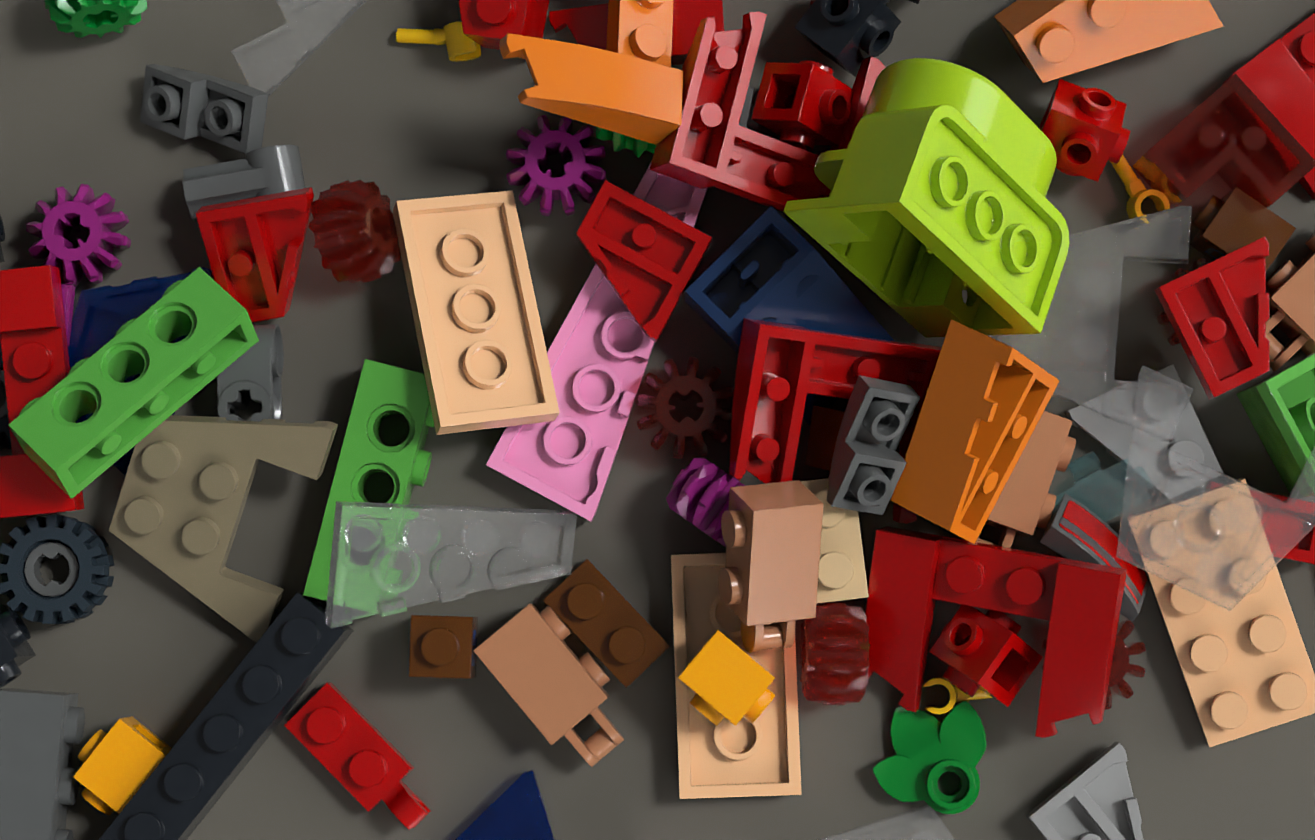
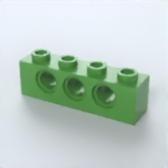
[8,267,259,499]
[303,359,435,613]

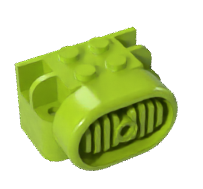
[783,58,1069,338]

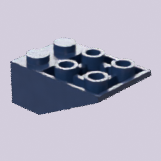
[684,206,895,426]

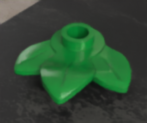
[872,701,987,814]

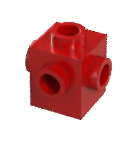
[751,60,854,152]
[1038,79,1131,182]
[929,605,1043,707]

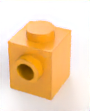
[678,630,775,726]
[73,716,172,815]

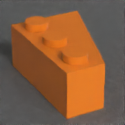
[994,0,1224,83]
[891,319,1060,544]

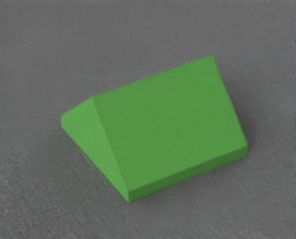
[1236,354,1315,499]

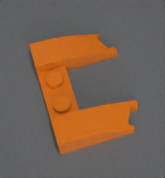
[499,0,683,145]

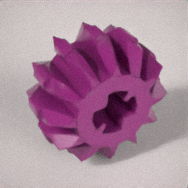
[506,115,606,216]
[26,184,131,287]
[666,458,745,547]

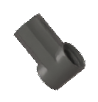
[182,145,306,222]

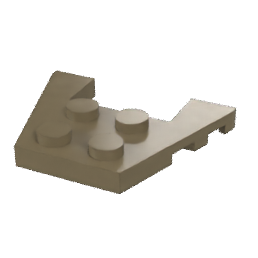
[109,415,338,642]

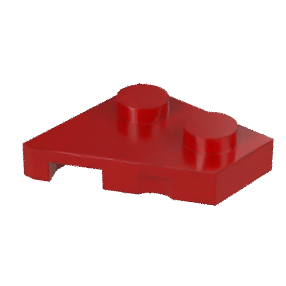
[576,180,712,342]
[195,187,314,322]
[1155,236,1270,400]

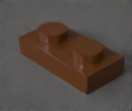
[543,559,670,688]

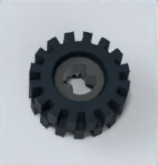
[0,515,115,624]

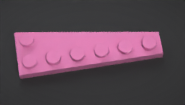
[486,163,708,522]

